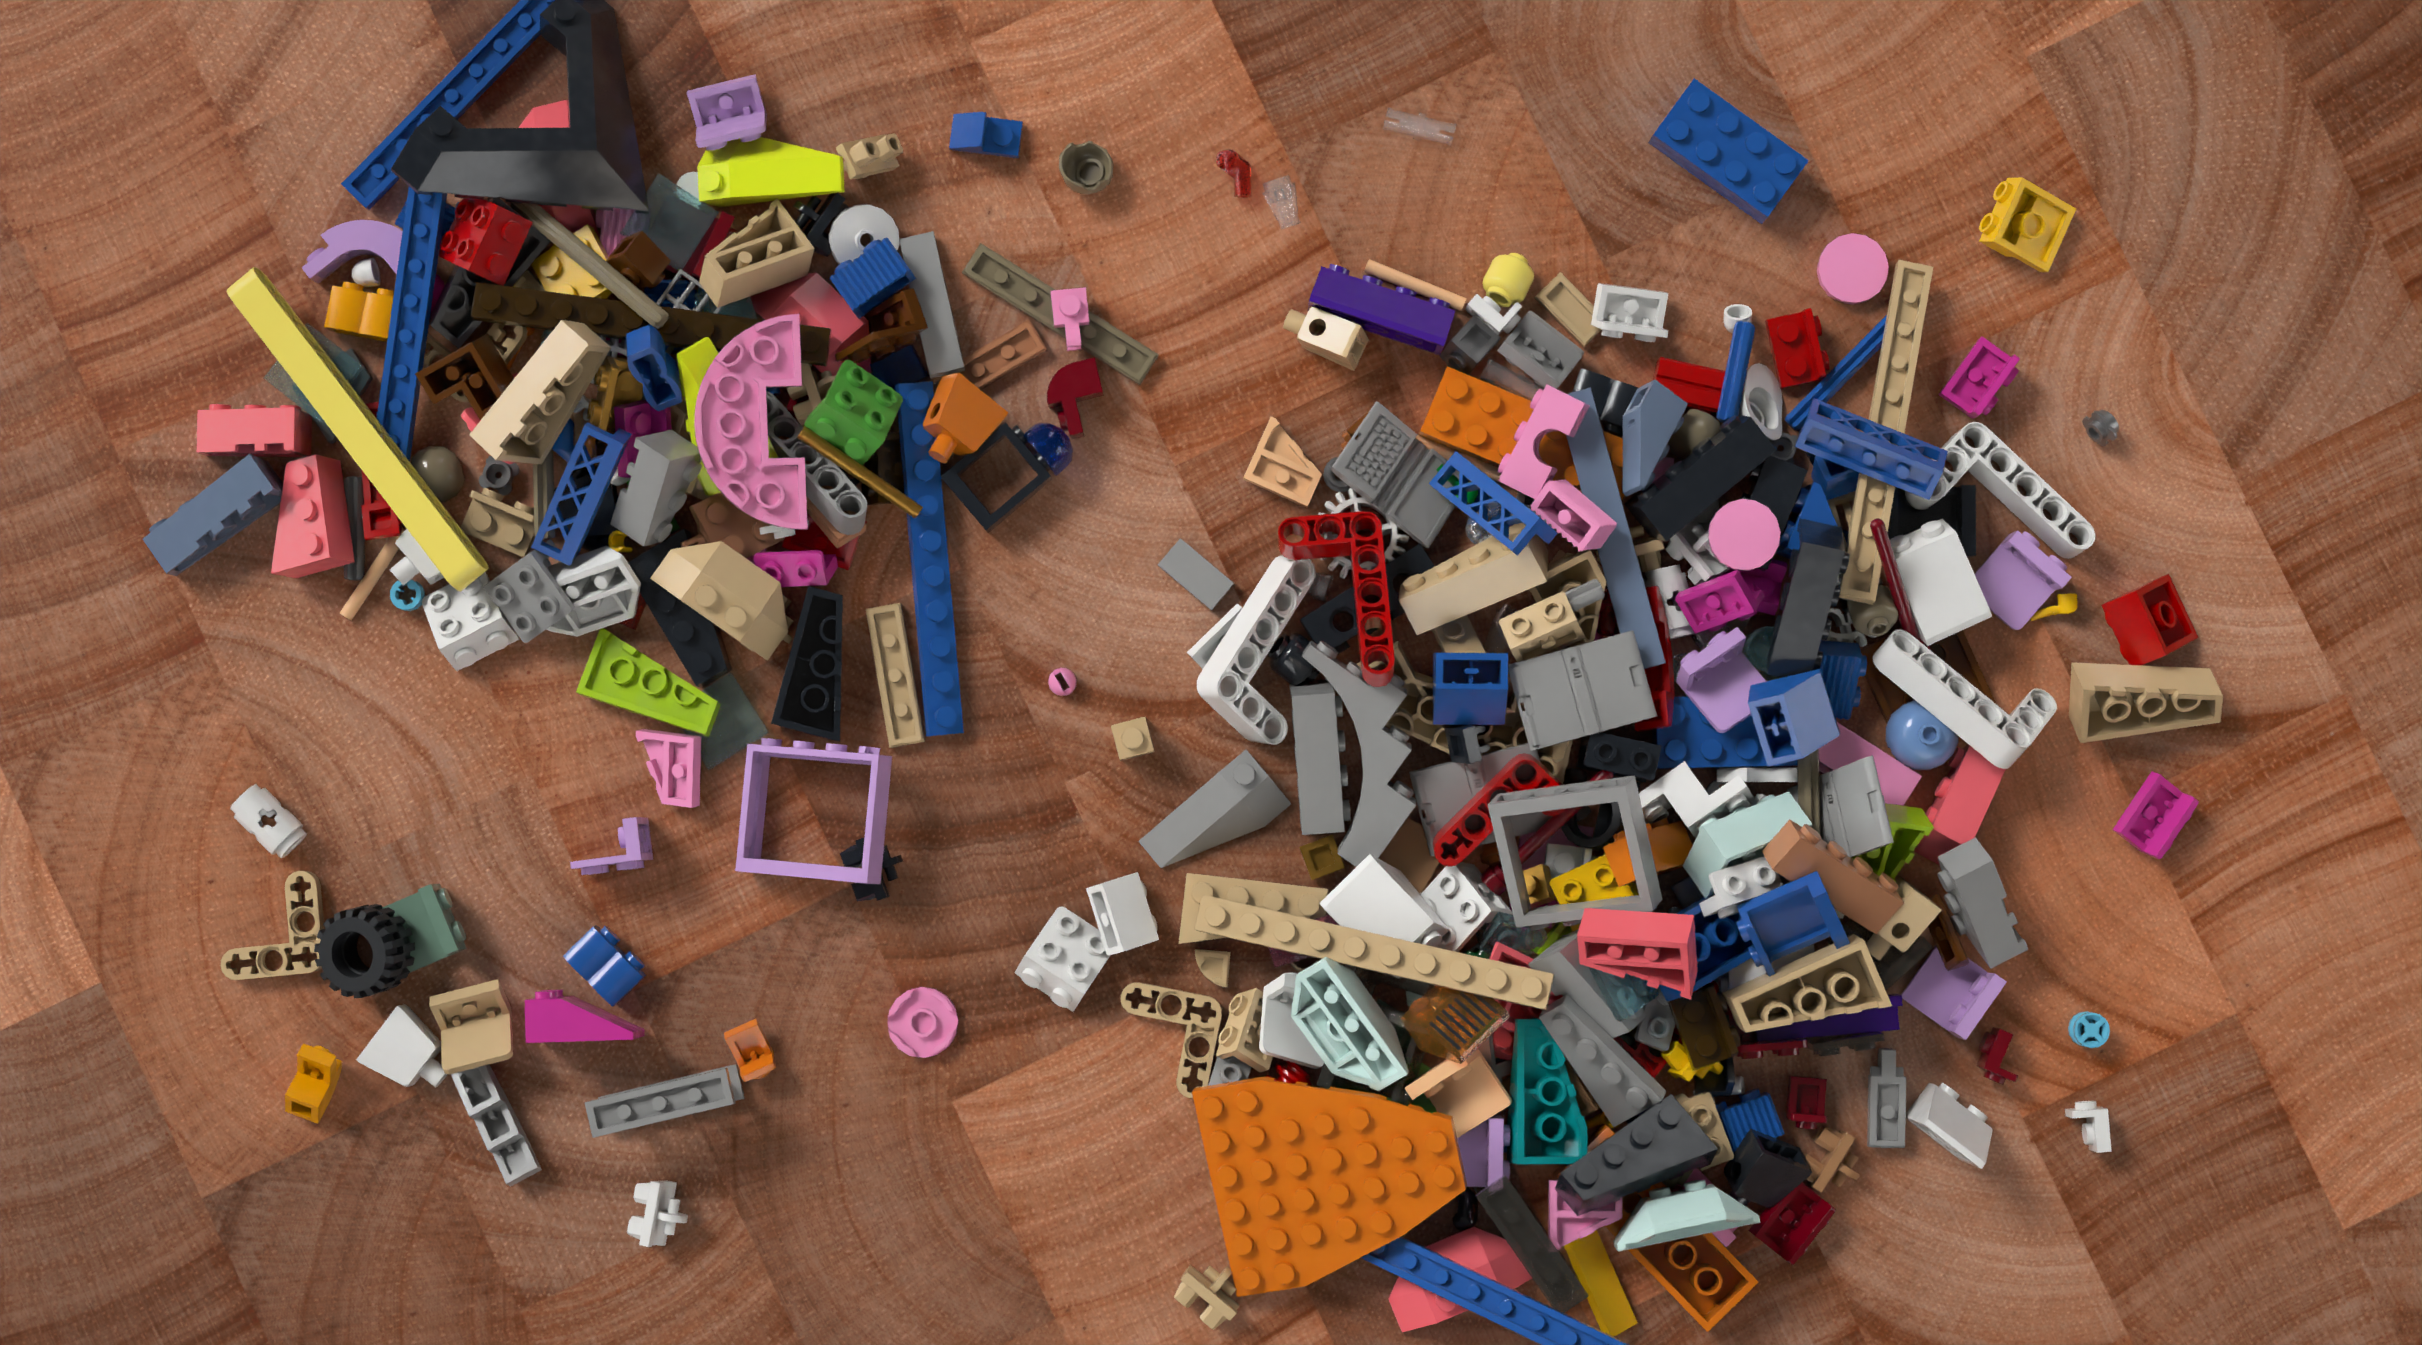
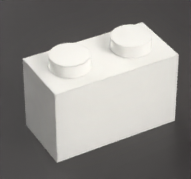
[1086,872,1159,956]

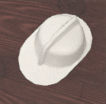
[1738,363,1783,441]

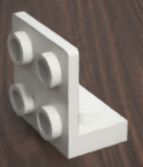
[1420,862,1513,952]

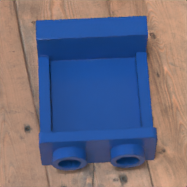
[1736,871,1850,977]

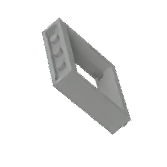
[1488,775,1662,930]

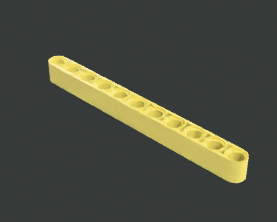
[227,267,489,592]

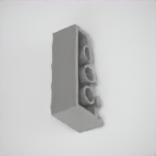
[1289,679,1351,835]

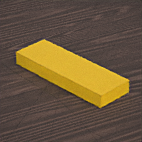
[1564,1230,1638,1337]

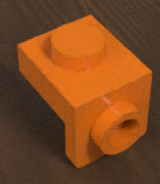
[724,1018,776,1082]

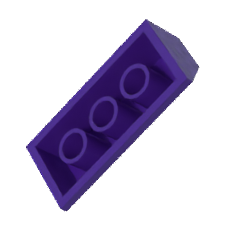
[1307,264,1455,355]

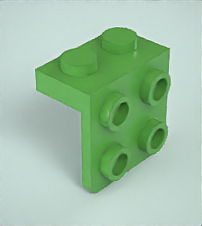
[804,360,903,465]

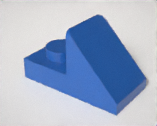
[949,112,1023,158]

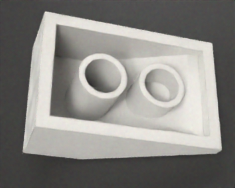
[1906,1082,1993,1169]

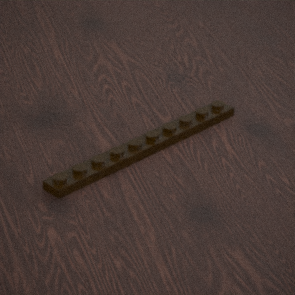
[471,282,832,366]

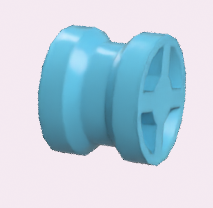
[2068,1011,2110,1048]

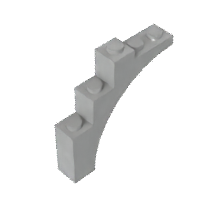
[1302,641,1416,867]

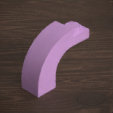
[302,220,403,284]

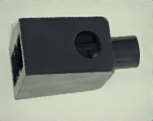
[1724,1129,1813,1208]

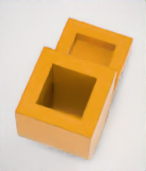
[285,1043,343,1124]

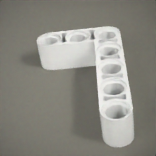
[1905,422,2095,559]
[1197,556,1316,745]
[1873,629,2057,769]

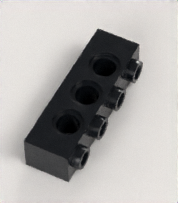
[1300,543,1435,655]

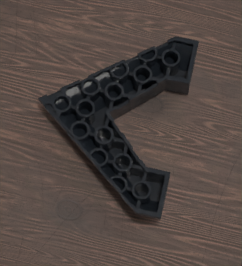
[391,0,649,214]

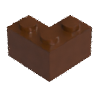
[415,333,514,420]

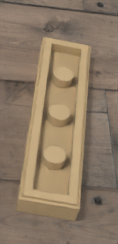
[866,603,925,748]

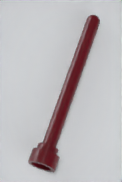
[1870,518,1932,651]
[1480,770,1614,896]

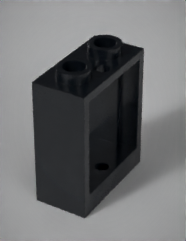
[940,422,1053,533]

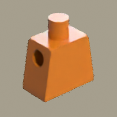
[923,372,1009,463]

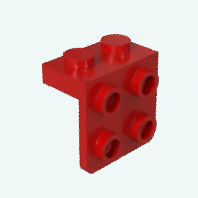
[439,198,533,286]

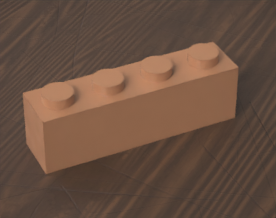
[1762,819,1904,934]

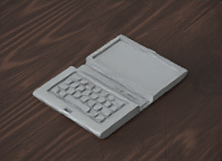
[1331,401,1470,548]
[1508,630,1657,751]
[1409,743,1552,856]
[1787,756,1894,857]

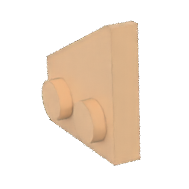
[1243,417,1322,508]

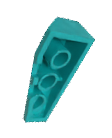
[1507,1019,1587,1164]

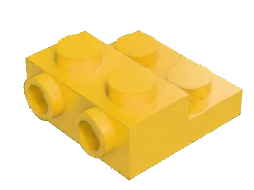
[1979,177,2076,272]

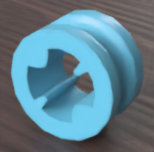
[390,580,425,611]

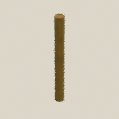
[797,426,923,518]

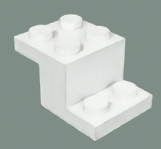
[1639,761,1755,838]

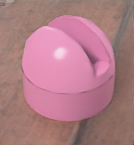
[1048,668,1077,696]

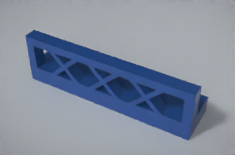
[1795,398,1948,500]
[531,422,632,566]
[1429,451,1558,556]

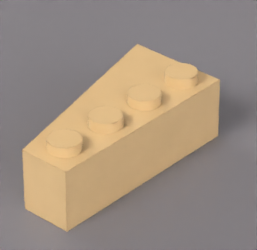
[469,320,611,465]
[1398,523,1548,635]
[2069,662,2223,743]
[1179,873,1328,944]
[1723,934,1892,1033]

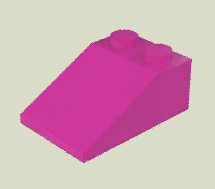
[525,989,645,1043]

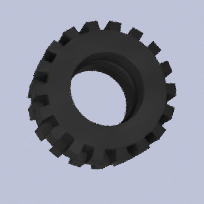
[314,904,415,998]

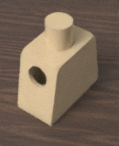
[1283,306,1369,371]
[1866,875,1941,961]

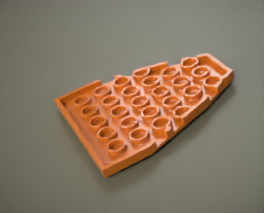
[1192,1077,1467,1297]

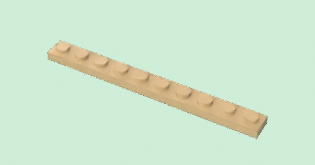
[1839,260,1933,605]
[1194,895,1554,1011]

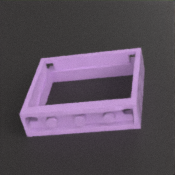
[735,738,892,884]

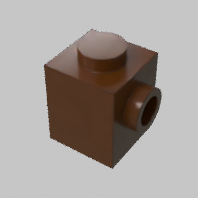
[606,230,671,290]

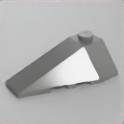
[1138,750,1291,868]

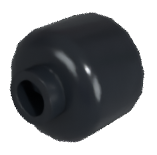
[1268,633,1320,685]

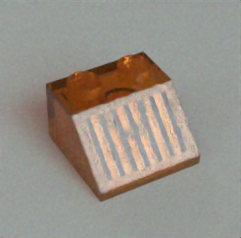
[1400,985,1510,1064]

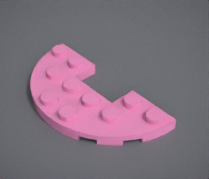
[694,314,808,530]

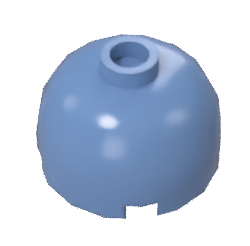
[1885,700,1959,770]

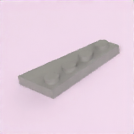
[1539,994,1666,1127]

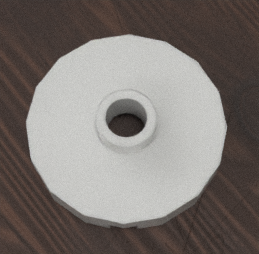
[828,204,900,264]

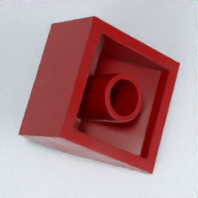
[2101,573,2198,665]

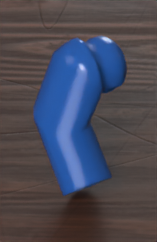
[552,418,584,463]

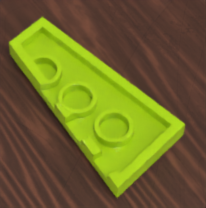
[576,628,721,737]

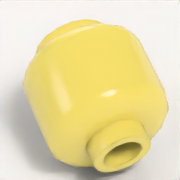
[1483,253,1534,307]

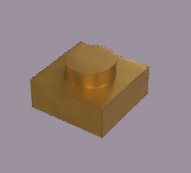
[1299,835,1345,880]
[1523,864,1556,908]

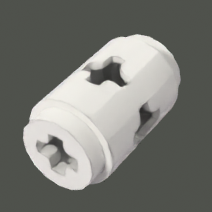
[1644,565,1695,640]
[230,784,307,858]

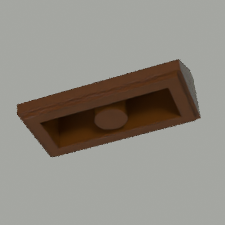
[1928,894,1970,971]

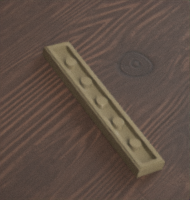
[962,243,1159,385]

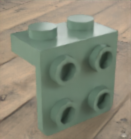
[382,884,467,973]

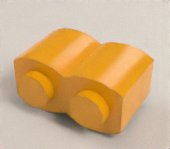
[324,282,394,342]

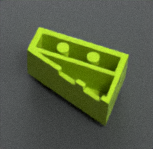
[1850,803,1934,882]

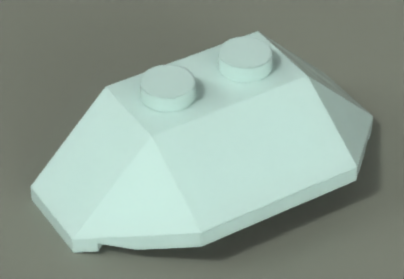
[1291,957,1409,1091]
[1613,1180,1761,1252]

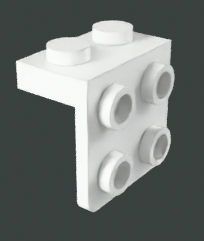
[422,572,519,671]
[1014,907,1110,1012]
[1259,972,1324,1069]

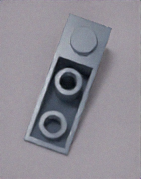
[1622,380,1688,497]

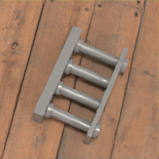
[584,1064,745,1138]

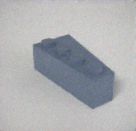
[143,454,283,576]

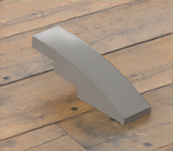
[899,231,965,379]
[451,1064,542,1187]

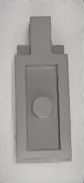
[1867,1048,1906,1148]

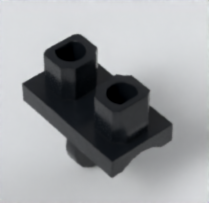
[793,193,849,257]
[840,837,903,902]

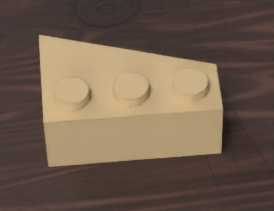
[699,198,815,308]

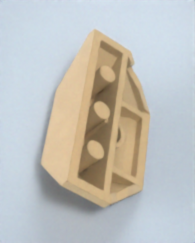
[650,541,788,661]

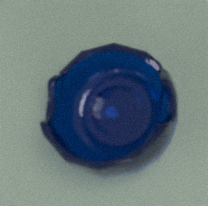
[1024,423,1073,476]

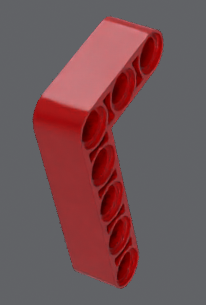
[1278,511,1395,687]

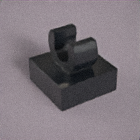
[1444,725,1490,764]

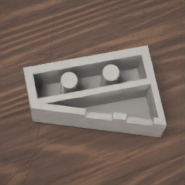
[611,430,702,547]
[1937,837,2029,969]
[1528,929,1647,1038]

